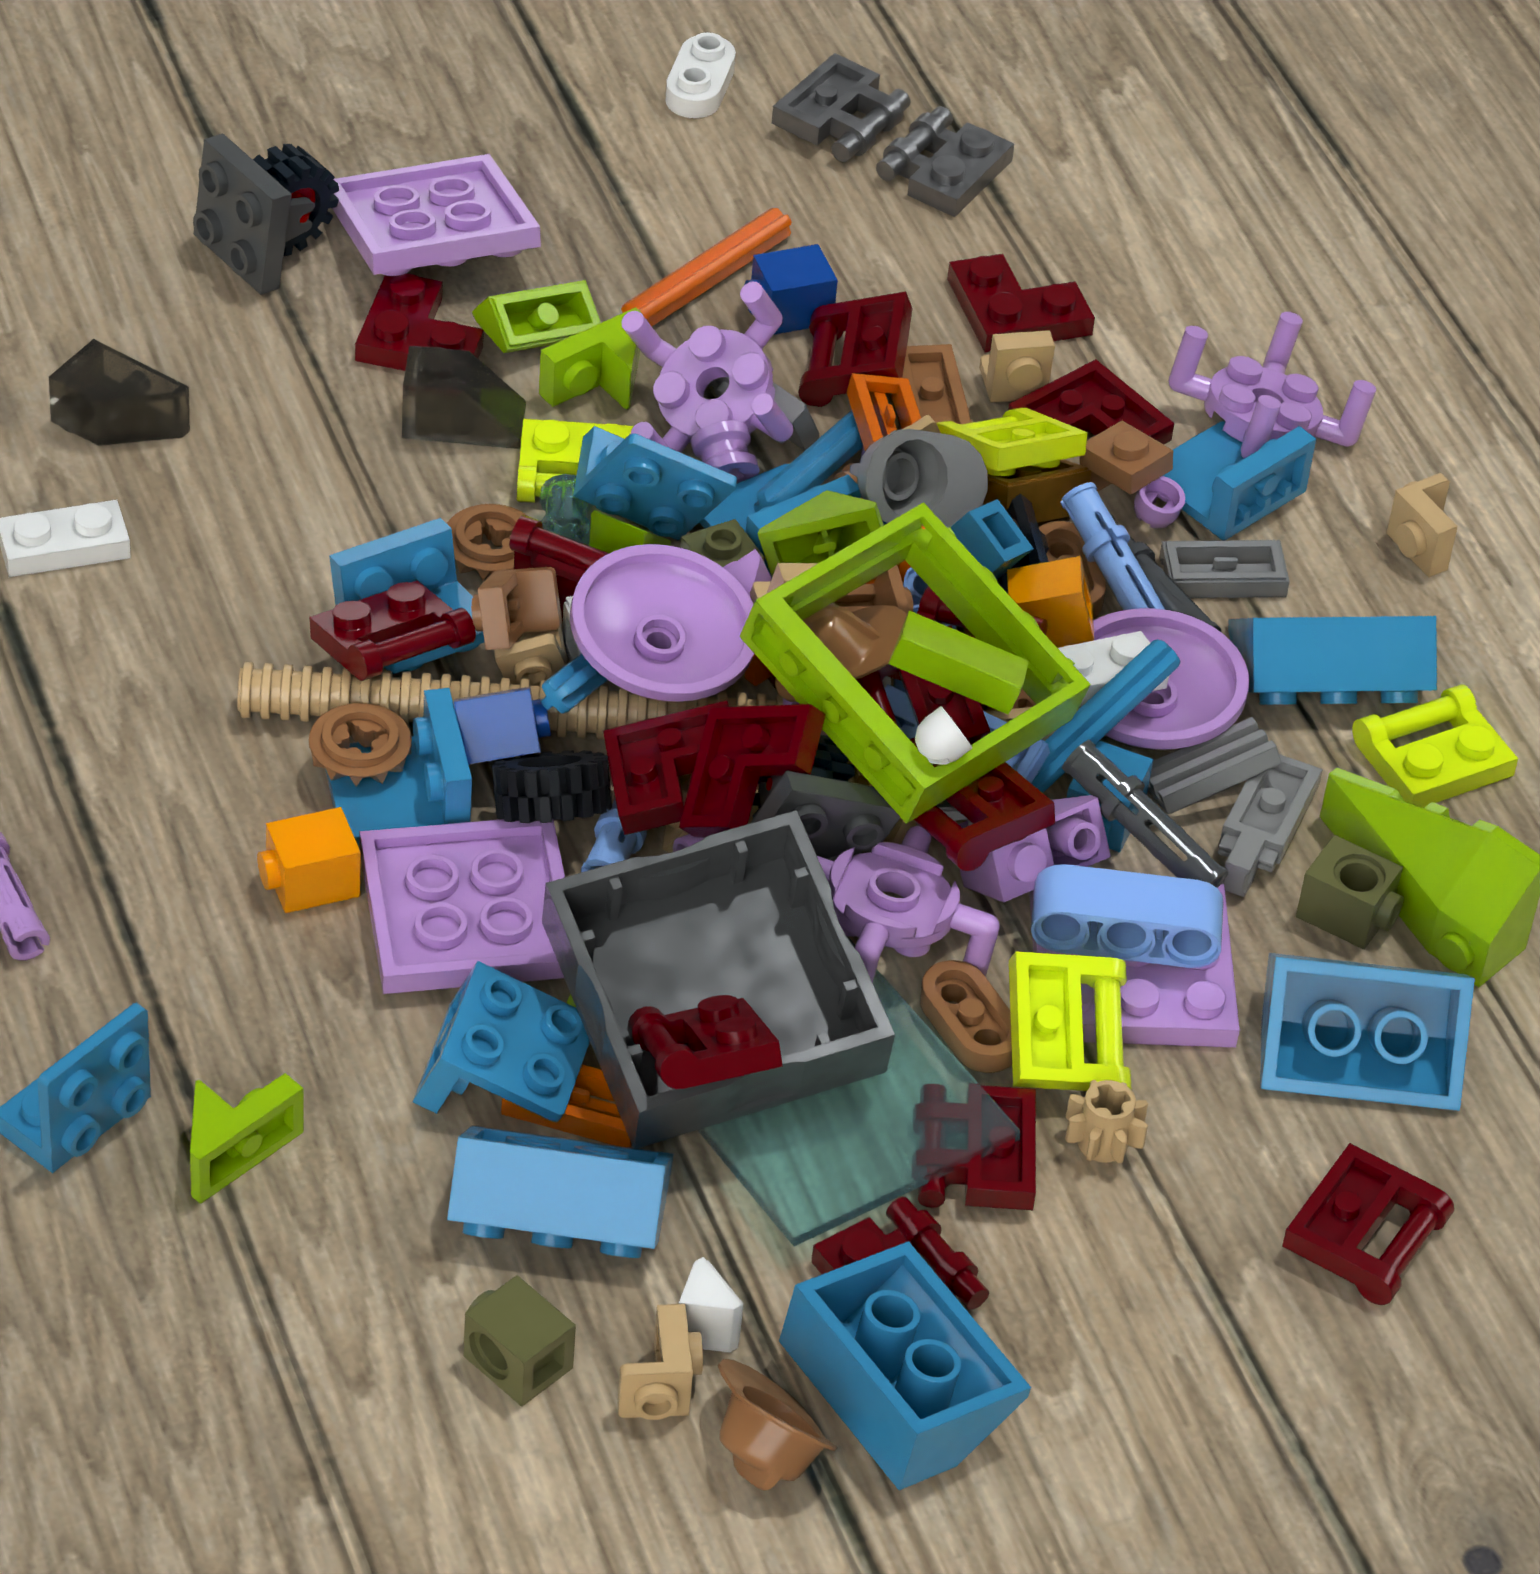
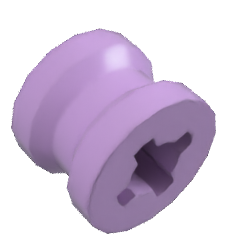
[690,420,760,484]

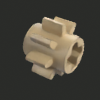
[1065,1080,1148,1163]

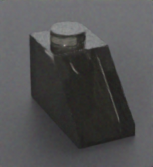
[49,339,190,446]
[402,346,526,449]

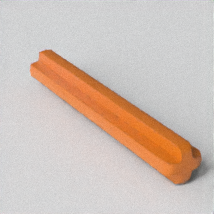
[621,208,792,327]

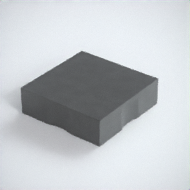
[542,810,895,1149]

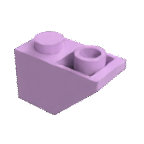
[958,795,1111,903]

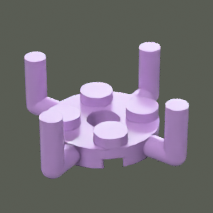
[621,282,793,453]
[1168,312,1376,459]
[817,826,1000,983]

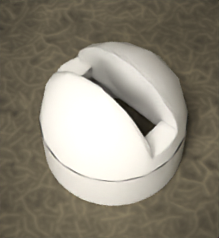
[915,706,972,765]

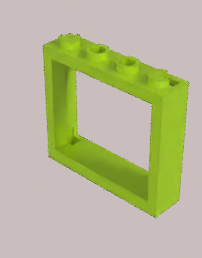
[739,502,1091,824]

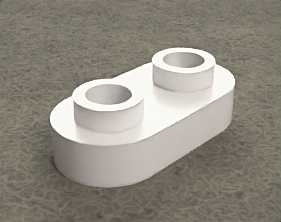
[665,32,736,118]

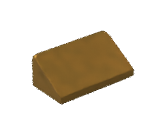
[983,459,1092,523]

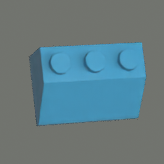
[1228,616,1437,705]
[1260,953,1475,1111]
[447,1126,674,1258]
[779,1241,1031,1490]

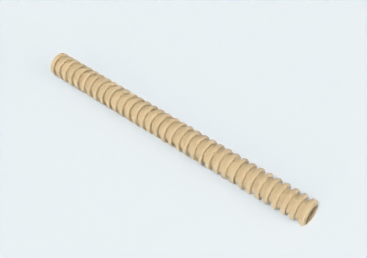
[237,662,783,740]

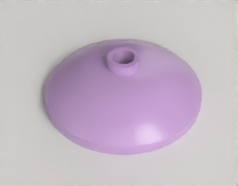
[570,544,754,702]
[1093,608,1249,750]

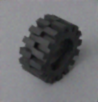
[492,750,612,823]

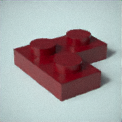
[947,254,1095,352]
[355,274,484,384]
[1008,359,1174,445]
[603,700,729,835]
[679,704,826,837]

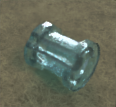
[540,474,593,546]

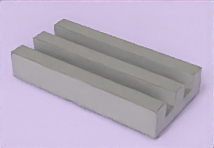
[1159,540,1290,598]
[1148,717,1282,815]

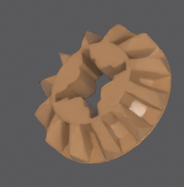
[447,504,529,581]
[309,703,412,787]

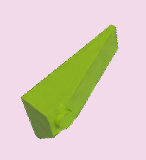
[1320,768,1540,988]

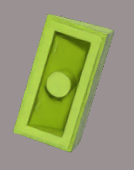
[472,280,601,353]
[888,610,1029,715]

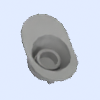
[850,429,988,528]

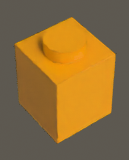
[1007,556,1094,648]
[257,807,361,913]

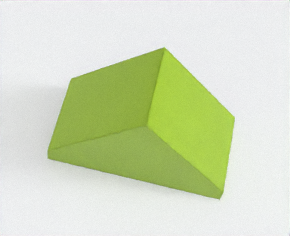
[757,490,884,577]

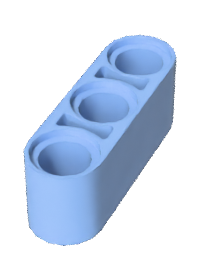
[1031,864,1224,968]

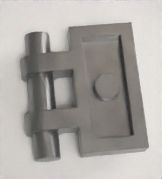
[772,53,911,162]
[876,106,1014,217]

